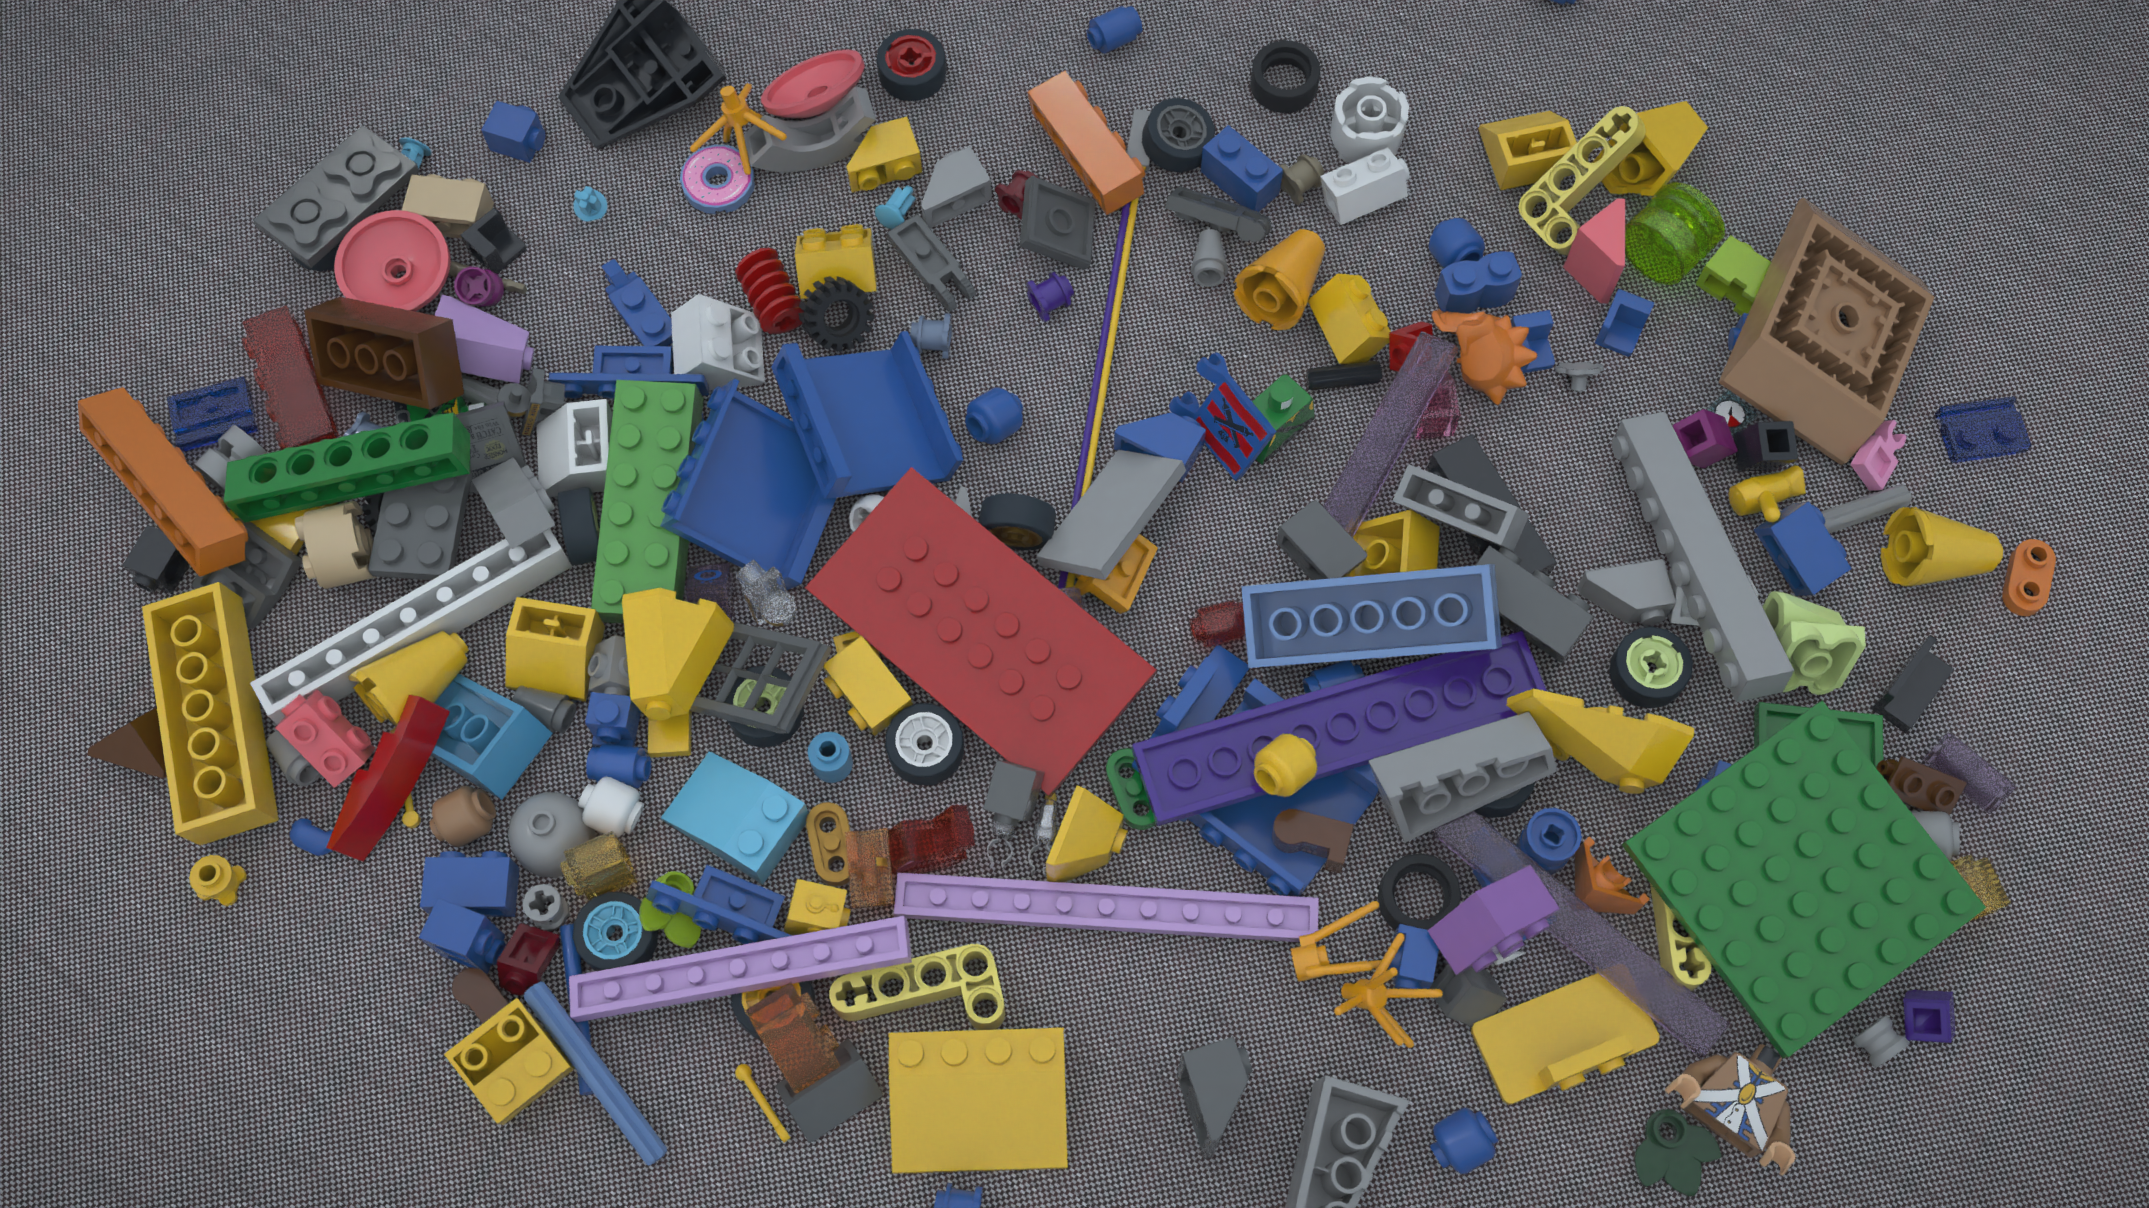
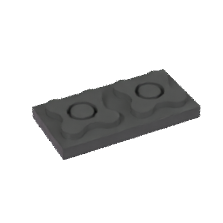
[253,125,419,268]

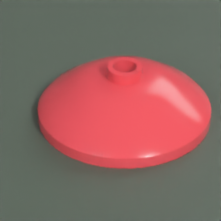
[761,50,865,118]
[334,210,451,312]

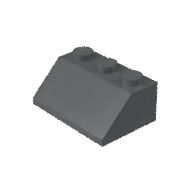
[1475,546,1593,664]
[1176,1036,1253,1160]

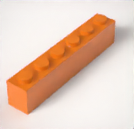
[78,387,248,577]

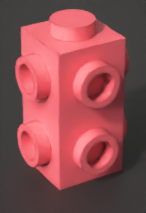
[275,689,375,788]

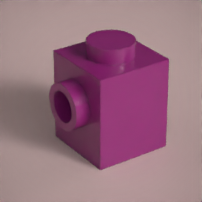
[1672,409,1738,469]

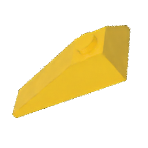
[1506,689,1694,794]

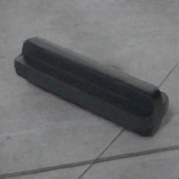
[1306,361,1382,390]

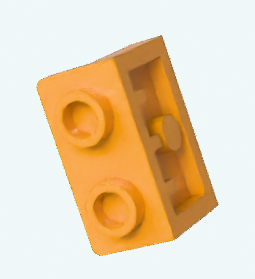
[1072,534,1158,614]

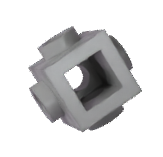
[588,635,630,696]

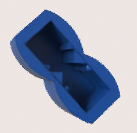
[1434,251,1522,314]

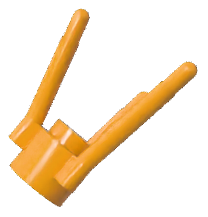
[1291,901,1381,982]

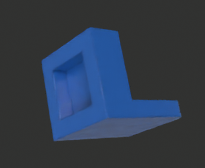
[1594,288,1654,357]
[1511,310,1555,373]

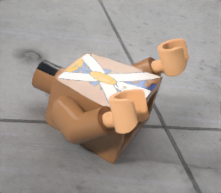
[1665,1044,1795,1176]

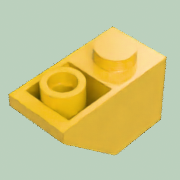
[846,116,922,193]

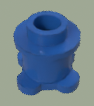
[934,1183,983,1208]

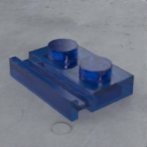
[167,376,258,452]
[1935,396,2032,463]

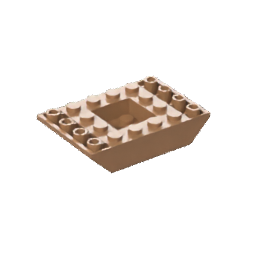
[1718,197,1935,465]

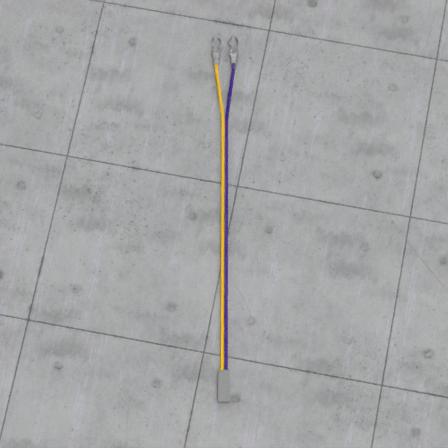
[987,109,1151,877]

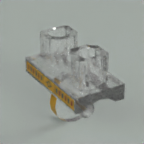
[736,560,797,627]

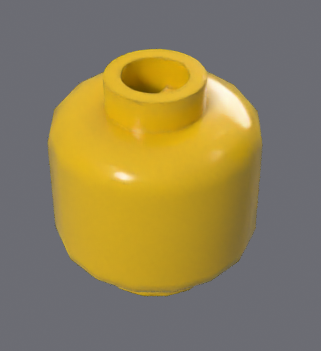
[1254,734,1317,797]

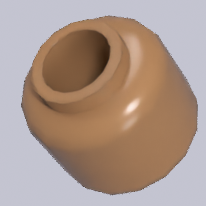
[430,786,496,847]

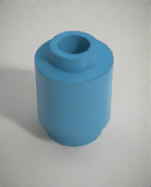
[808,732,853,783]

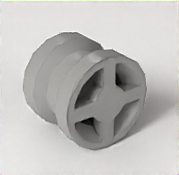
[1852,1014,1910,1068]

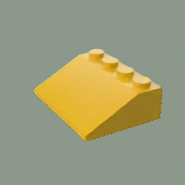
[889,1028,1068,1174]

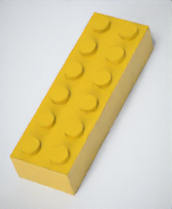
[142,582,279,846]

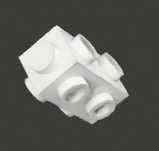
[1320,147,1410,225]

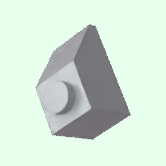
[921,146,992,228]
[1577,559,1676,626]

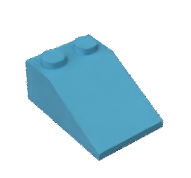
[661,751,809,885]

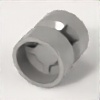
[193,425,267,493]

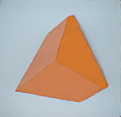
[1575,836,1650,915]

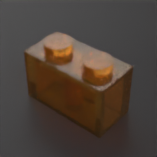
[746,982,841,1094]

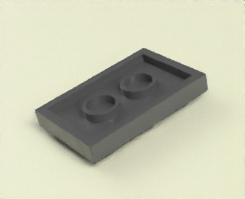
[368,469,473,580]

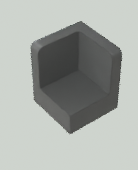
[1429,963,1508,1026]

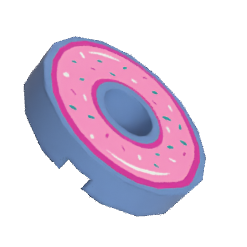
[680,144,755,214]

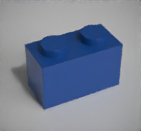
[1201,125,1283,212]
[1754,501,1852,596]
[420,851,520,917]

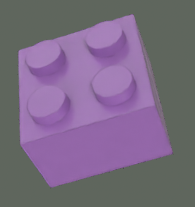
[1428,865,1560,975]

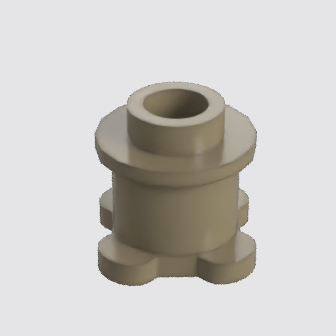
[1279,154,1324,205]

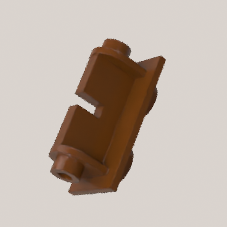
[1876,756,1967,816]

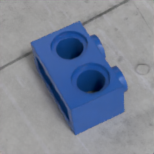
[418,898,506,974]

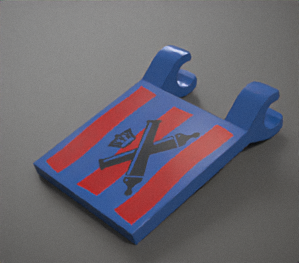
[1169,352,1277,481]

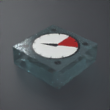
[1706,390,1757,439]

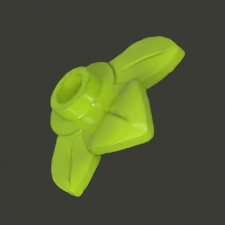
[639,871,701,948]

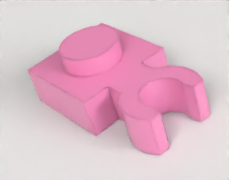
[1850,420,1906,491]

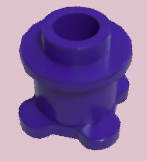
[1026,272,1074,323]

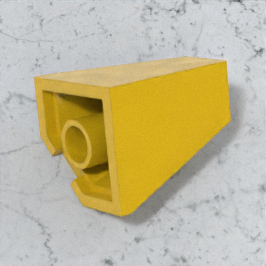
[1592,101,1708,196]
[622,588,734,720]

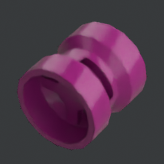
[454,266,504,307]

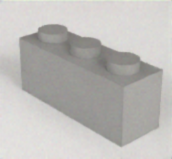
[472,457,555,549]
[1392,464,1529,552]

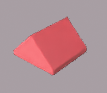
[1563,198,1625,304]

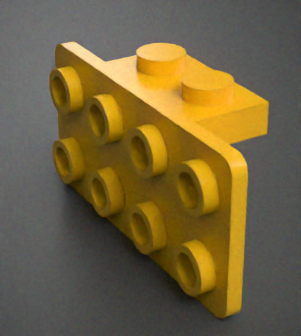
[1471,965,1660,1105]

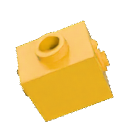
[783,879,851,936]

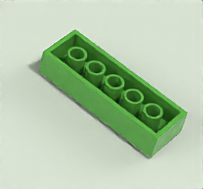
[591,380,704,624]

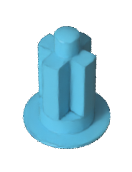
[399,138,432,186]
[573,186,607,221]
[875,186,916,230]

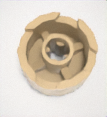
[295,501,376,589]

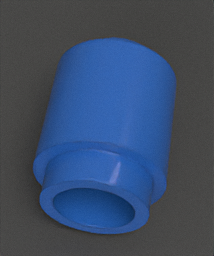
[1086,6,1143,54]
[1302,660,1365,694]
[586,744,652,789]

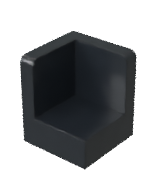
[461,208,527,274]

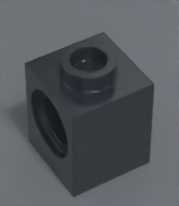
[122,525,190,594]

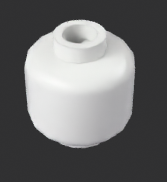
[578,777,644,838]

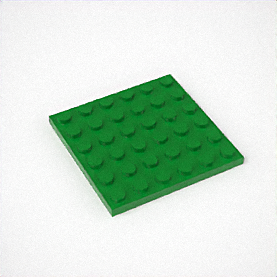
[1621,700,1986,1058]

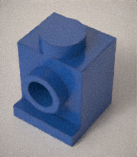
[585,692,641,747]
[1388,924,1439,989]

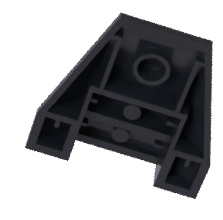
[558,0,727,150]

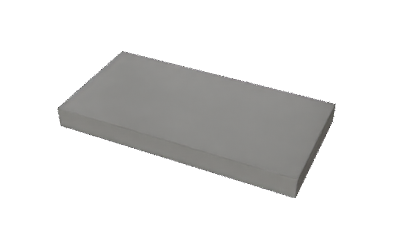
[1036,449,1186,580]

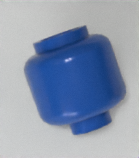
[1428,218,1485,269]
[965,387,1023,445]
[1430,1107,1499,1175]

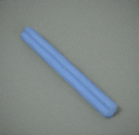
[524,981,667,1166]

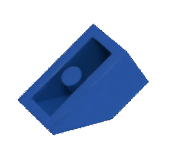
[1114,412,1206,483]

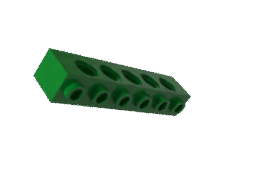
[224,412,470,523]

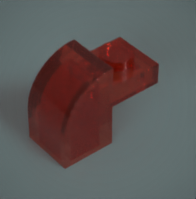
[882,805,975,875]

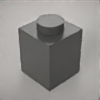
[983,760,1045,826]

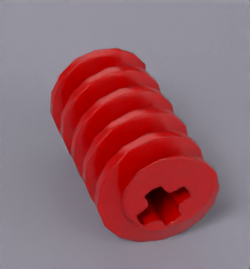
[735,248,804,334]

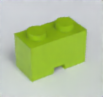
[1695,235,1771,316]

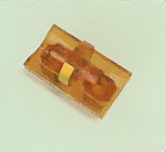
[845,828,895,909]

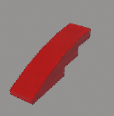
[326,695,450,862]

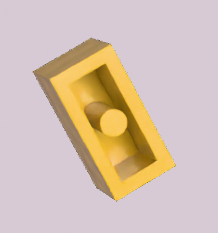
[1308,273,1391,364]
[822,636,913,736]

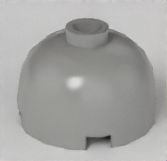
[507,792,595,878]

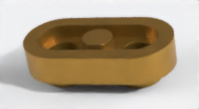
[806,802,858,886]

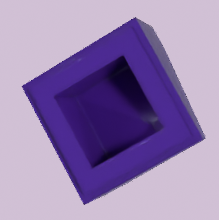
[1903,990,1955,1043]

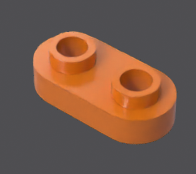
[2002,539,2056,616]

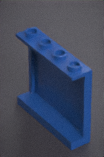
[660,378,836,591]

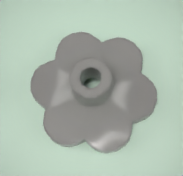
[1555,362,1604,391]

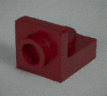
[497,923,560,995]

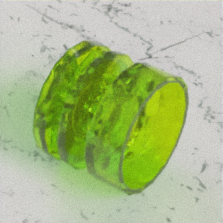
[1625,182,1725,286]

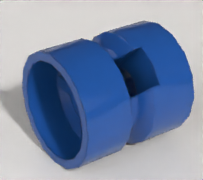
[1516,808,1582,876]

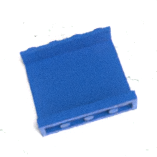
[771,331,963,499]
[1180,678,1380,897]

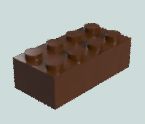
[304,297,464,409]

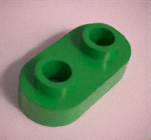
[1106,748,1156,830]

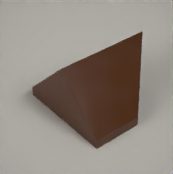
[87,707,167,779]

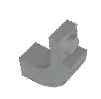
[744,86,876,172]

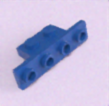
[548,345,709,399]
[1132,645,1249,772]
[646,865,793,944]

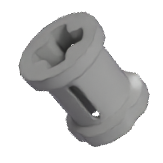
[523,884,570,931]

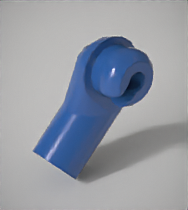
[289,818,333,856]

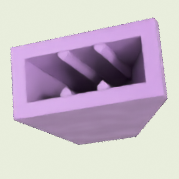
[434,295,534,384]

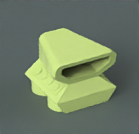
[1762,591,1866,695]

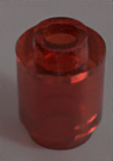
[1190,600,1245,648]

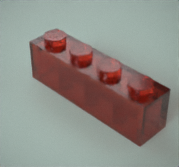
[242,305,340,450]

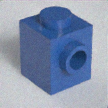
[481,100,545,163]

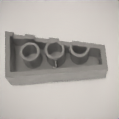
[1368,712,1557,843]
[1285,1075,1410,1208]

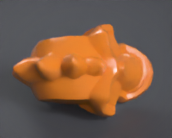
[1432,309,1537,405]

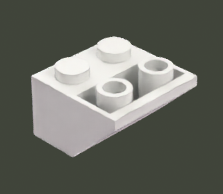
[671,294,765,390]
[537,399,613,497]

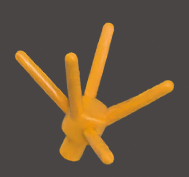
[690,83,787,175]
[1334,933,1443,1048]

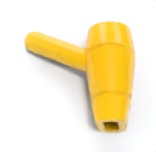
[1728,465,1806,523]

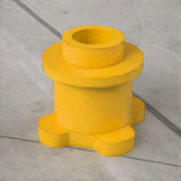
[189,855,247,906]

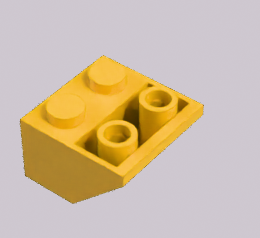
[1478,111,1577,190]
[795,224,877,299]
[505,597,605,701]
[444,998,575,1125]

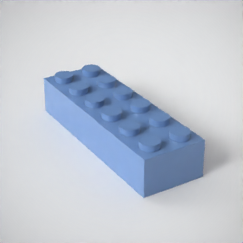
[1241,564,1502,668]

